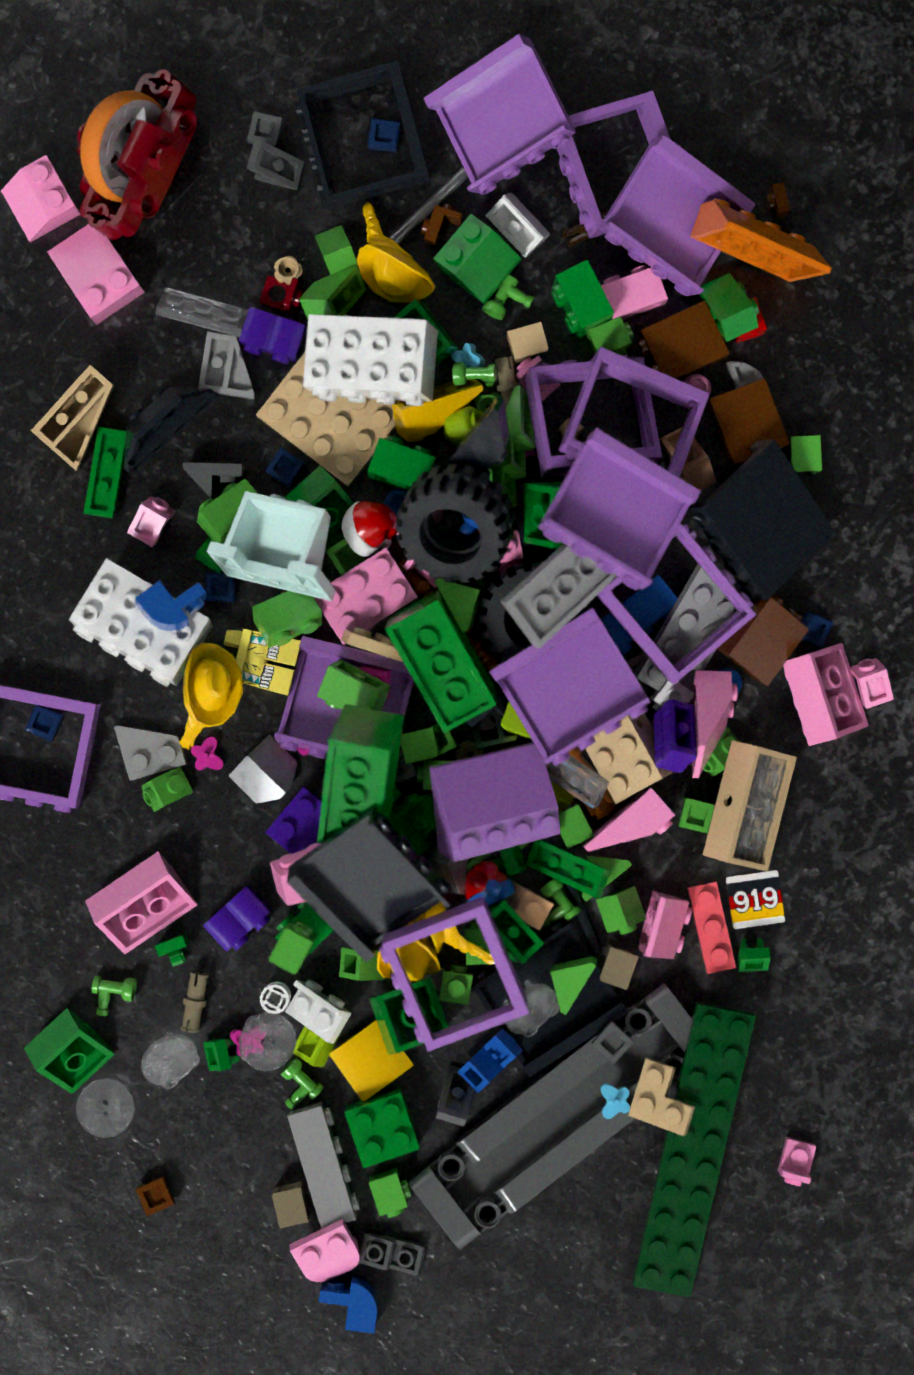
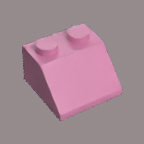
[1,155,80,242]

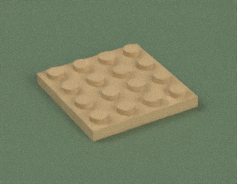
[256,351,396,488]

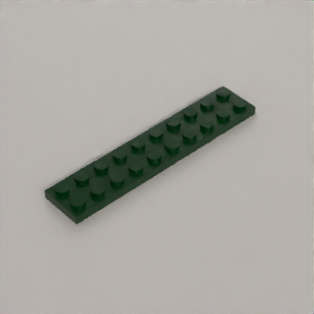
[632,1001,756,1298]

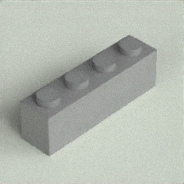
[287,1101,360,1229]

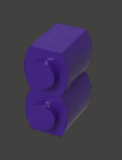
[239,307,307,364]
[203,884,272,952]

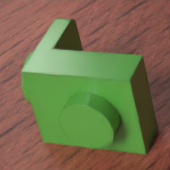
[703,727,740,777]
[142,766,193,812]

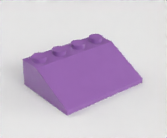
[430,742,561,862]

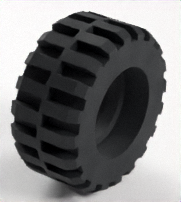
[395,464,515,583]
[479,561,590,664]

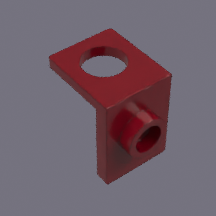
[259,275,304,314]

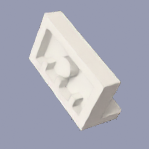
[285,979,352,1044]

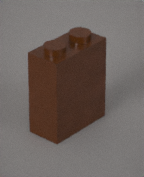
[637,300,730,380]
[707,378,790,468]
[717,594,809,686]

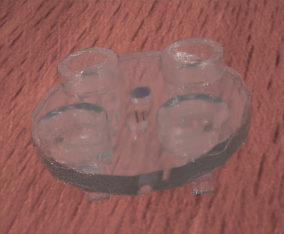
[503,980,560,1038]
[239,1012,296,1071]
[141,1031,200,1089]
[76,1078,135,1138]

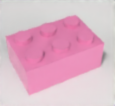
[314,548,418,646]

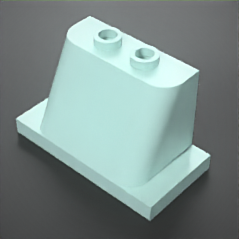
[207,491,336,601]

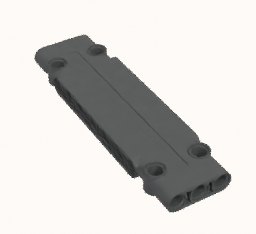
[408,983,692,1250]

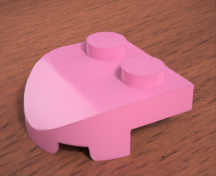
[290,1219,359,1282]

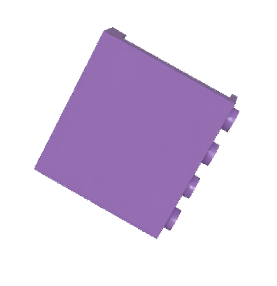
[424,34,576,195]
[598,135,756,296]
[538,428,701,589]
[490,608,650,766]
[274,636,414,759]

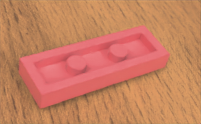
[687,881,736,974]

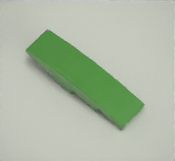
[492,385,536,508]

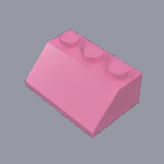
[783,643,869,746]
[85,852,197,954]

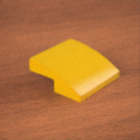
[329,1019,414,1102]

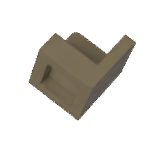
[600,944,639,990]
[272,1181,310,1228]

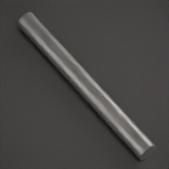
[388,167,468,244]

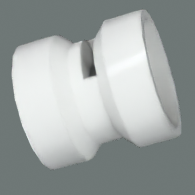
[260,981,291,1014]

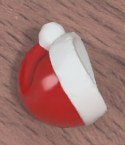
[342,501,397,557]

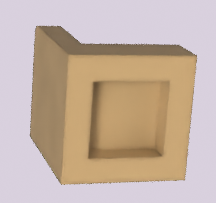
[507,322,548,364]

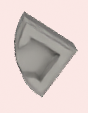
[726,361,763,389]

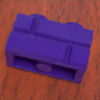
[653,699,697,773]

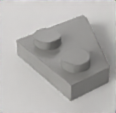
[198,331,255,400]
[114,726,187,781]

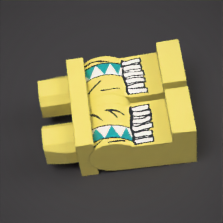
[224,629,301,696]

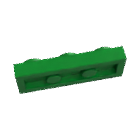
[84,427,126,519]
[525,839,611,898]

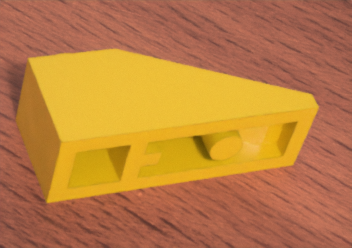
[392,379,483,442]

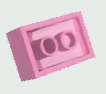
[47,224,145,325]
[689,670,737,778]
[581,787,675,851]
[637,890,692,959]

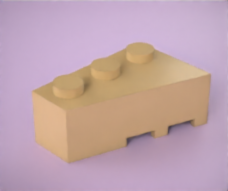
[31,365,114,471]

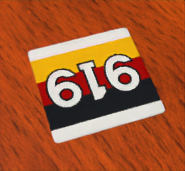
[726,870,785,929]

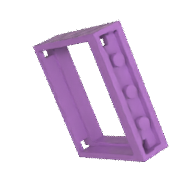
[557,91,670,239]
[558,347,709,478]
[524,355,662,478]
[597,523,756,685]
[0,685,101,813]
[379,896,529,1051]

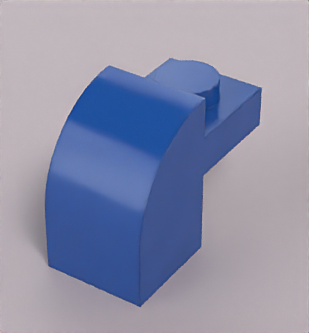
[135,581,206,631]
[458,1029,523,1093]
[319,1275,378,1334]

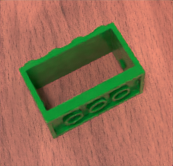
[385,589,497,733]
[317,704,404,843]

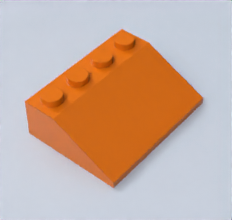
[690,199,831,282]

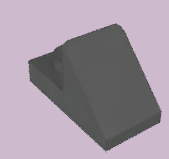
[247,140,304,190]
[183,462,245,499]
[436,1065,474,1126]

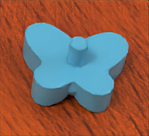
[451,343,485,367]
[600,1083,630,1119]

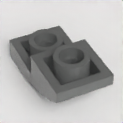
[359,1233,426,1276]

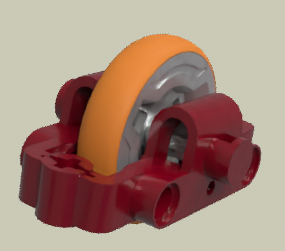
[76,69,197,240]

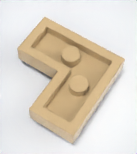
[341,627,403,662]
[628,1058,695,1136]

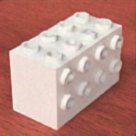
[303,315,438,406]
[69,559,213,687]

